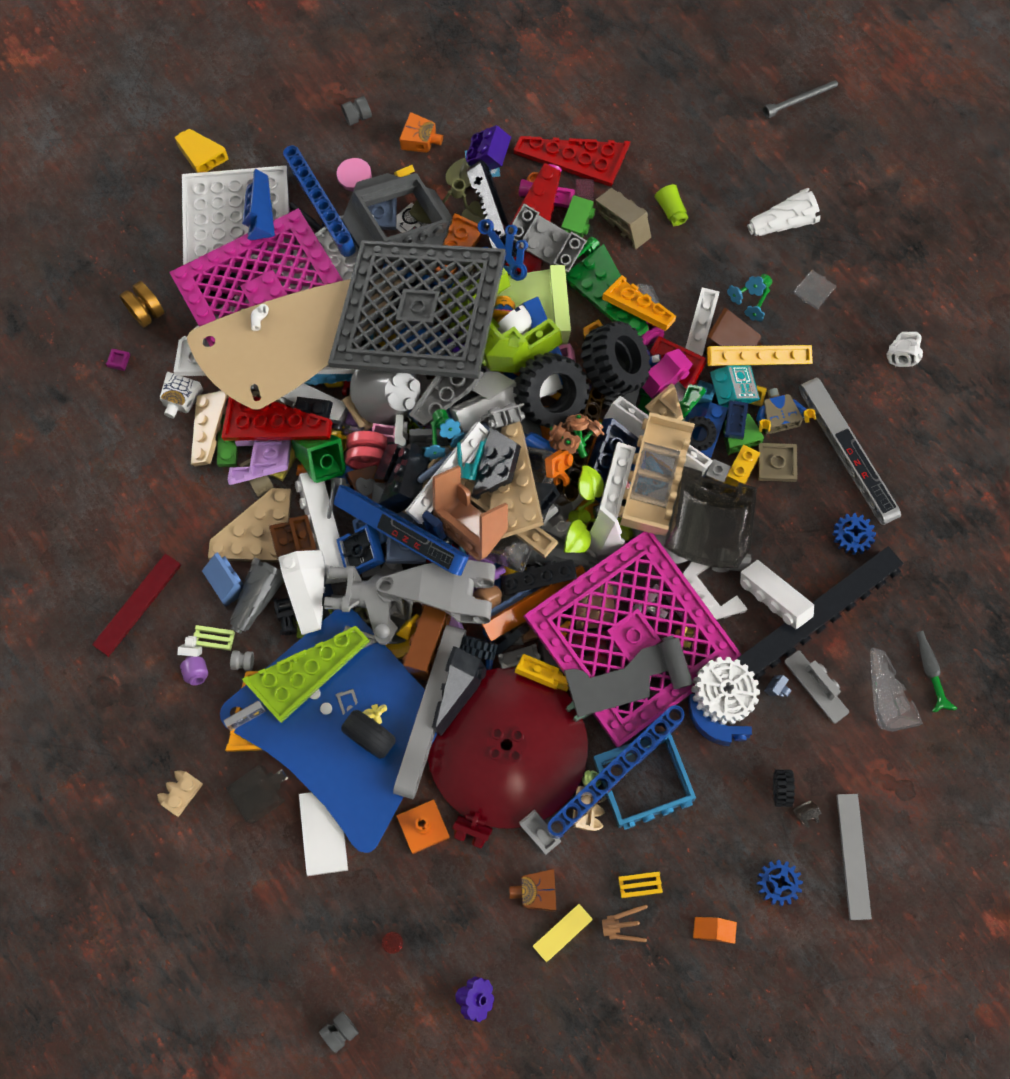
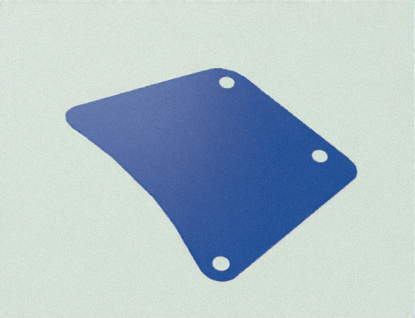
[220,609,437,853]

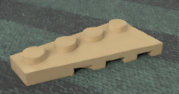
[191,391,229,467]

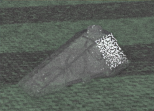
[870,648,923,732]

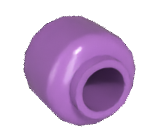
[180,656,208,686]

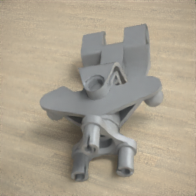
[324,557,496,645]

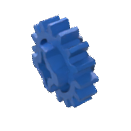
[832,513,876,555]
[756,860,803,907]

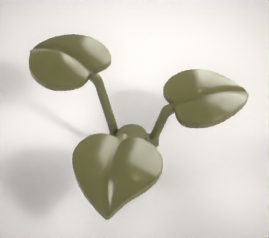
[409,158,488,227]

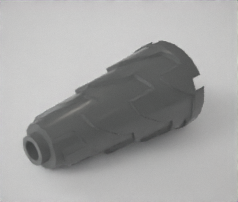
[526,528,599,572]
[230,557,284,634]

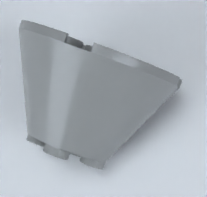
[350,351,421,425]

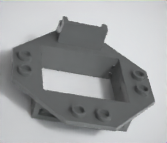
[342,173,452,268]

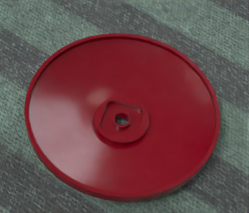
[428,667,588,829]

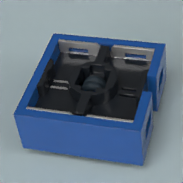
[336,524,386,575]

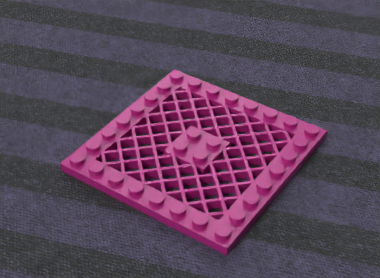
[170,208,343,347]
[523,531,742,748]

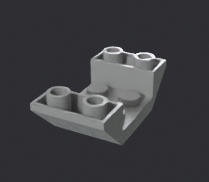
[509,204,587,273]

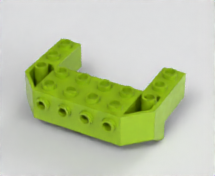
[447,268,563,373]

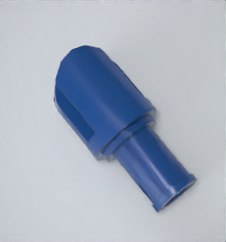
[525,432,557,457]

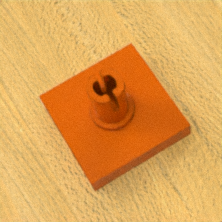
[397,800,450,854]

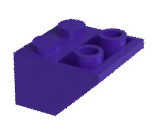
[466,125,511,170]

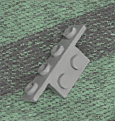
[784,650,849,724]

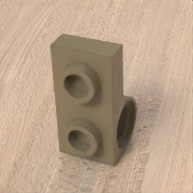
[239,458,274,497]

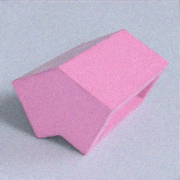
[372,423,395,443]

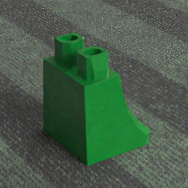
[291,434,346,483]

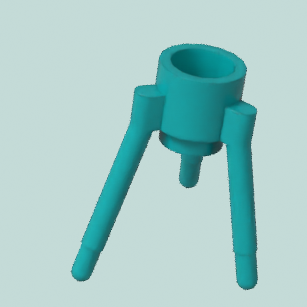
[457,438,487,480]

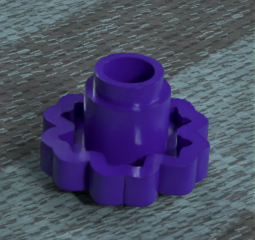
[455,977,494,1022]

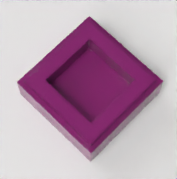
[106,349,130,371]

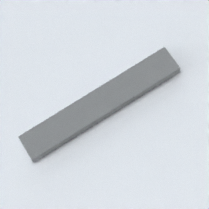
[836,794,872,921]

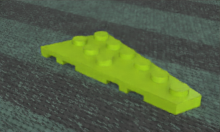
[242,626,370,723]

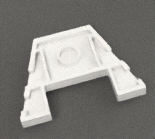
[666,550,747,623]

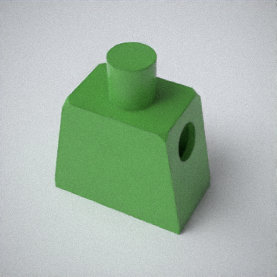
[722,411,764,455]

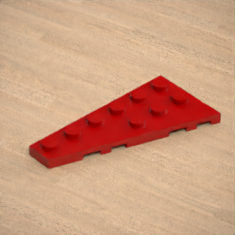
[514,136,630,187]

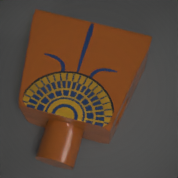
[509,869,556,912]

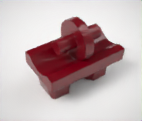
[453,811,493,848]

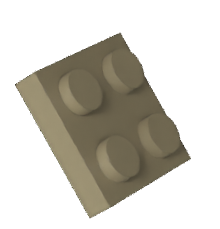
[758,443,797,482]

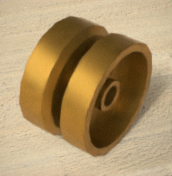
[119,281,165,328]

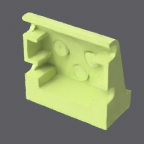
[497,265,571,346]

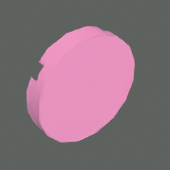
[337,158,372,191]

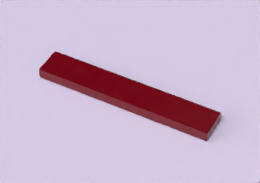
[92,553,182,657]

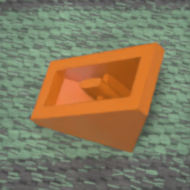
[693,917,737,944]

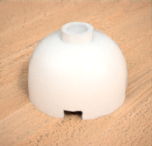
[496,305,532,335]

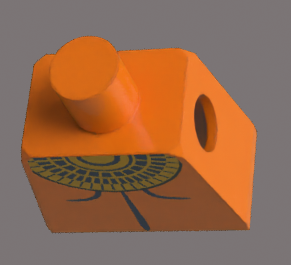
[399,112,443,153]

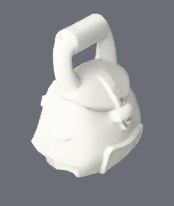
[886,332,923,367]

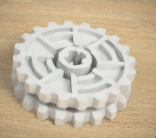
[692,657,760,725]

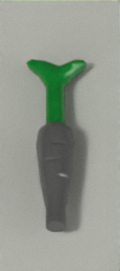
[916,631,957,712]

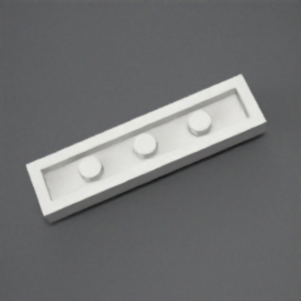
[597,442,636,519]

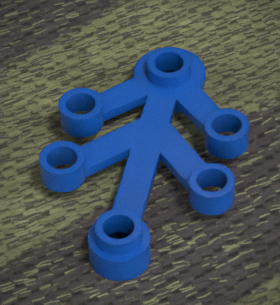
[478,219,528,281]

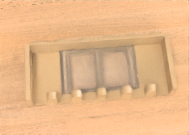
[618,412,695,536]

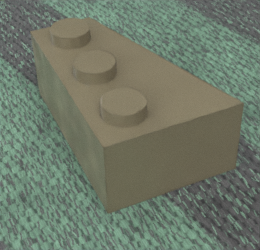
[596,188,651,250]

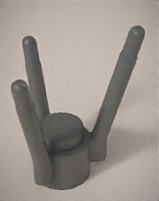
[327,478,355,519]

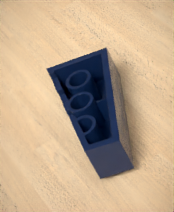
[587,418,639,504]

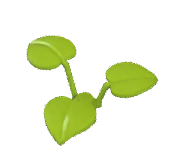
[564,465,634,553]

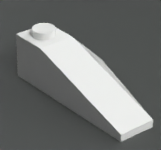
[278,550,326,635]

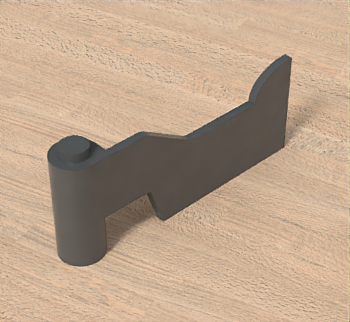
[564,635,693,717]

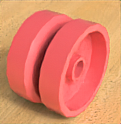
[345,431,388,470]

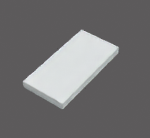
[299,792,348,876]

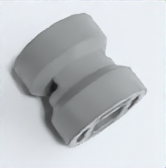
[230,650,254,671]

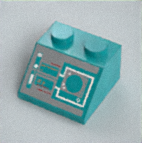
[710,365,760,408]

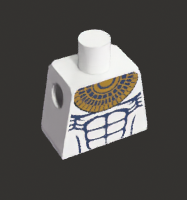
[160,371,203,419]

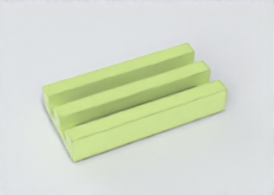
[193,625,235,651]

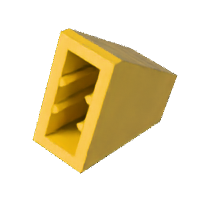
[174,129,229,173]

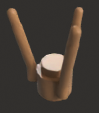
[602,905,648,942]

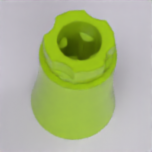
[654,184,689,226]

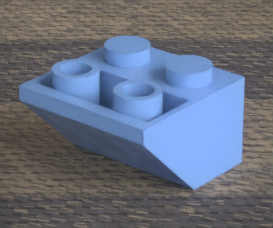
[202,552,243,607]

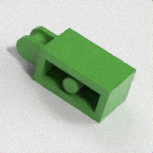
[561,195,596,238]

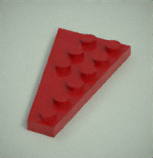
[504,163,561,273]
[221,396,333,441]

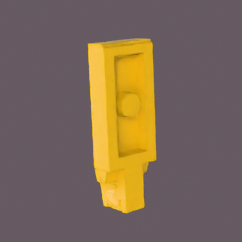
[515,654,569,691]

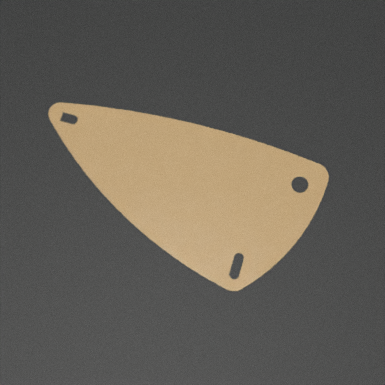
[187,271,404,410]

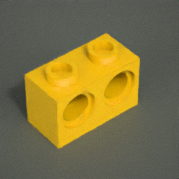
[724,444,760,492]

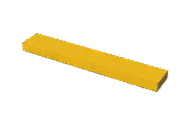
[707,345,813,366]

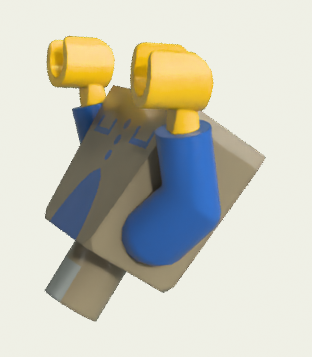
[756,388,816,435]

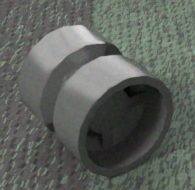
[341,96,372,126]
[319,1011,359,1053]

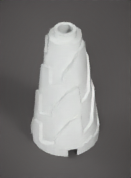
[747,188,820,236]

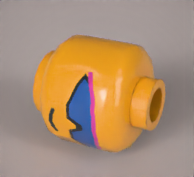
[492,296,515,323]

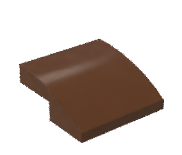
[269,515,317,563]

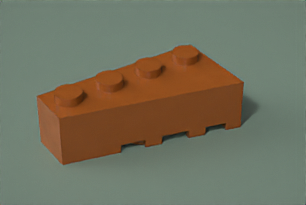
[403,604,451,681]

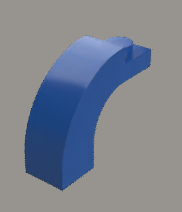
[688,694,752,746]

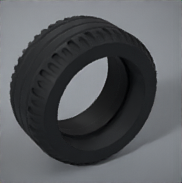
[341,710,396,759]

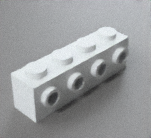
[740,560,814,629]

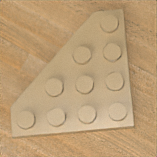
[208,488,292,562]

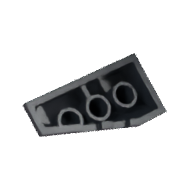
[432,646,486,736]

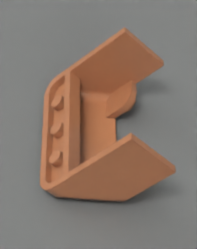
[433,466,508,561]

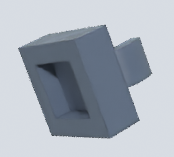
[764,675,792,697]

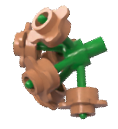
[548,414,605,458]

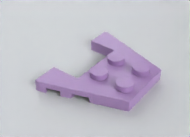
[228,440,292,485]

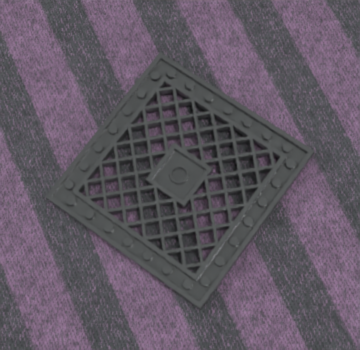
[328,240,506,379]

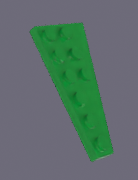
[566,244,649,336]

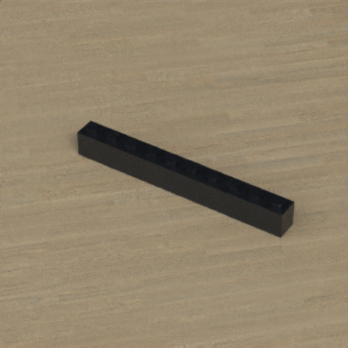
[737,546,904,680]

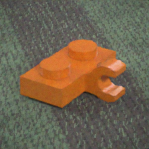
[545,449,573,487]

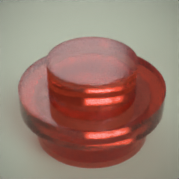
[382,932,403,954]

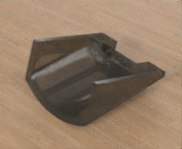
[664,466,757,568]

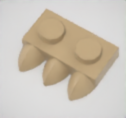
[157,771,203,817]
[573,786,607,831]

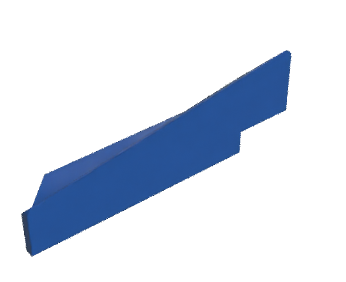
[242,169,275,240]

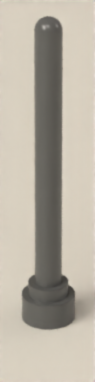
[762,80,838,119]

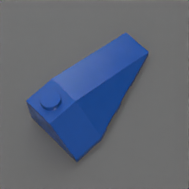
[685,402,728,482]

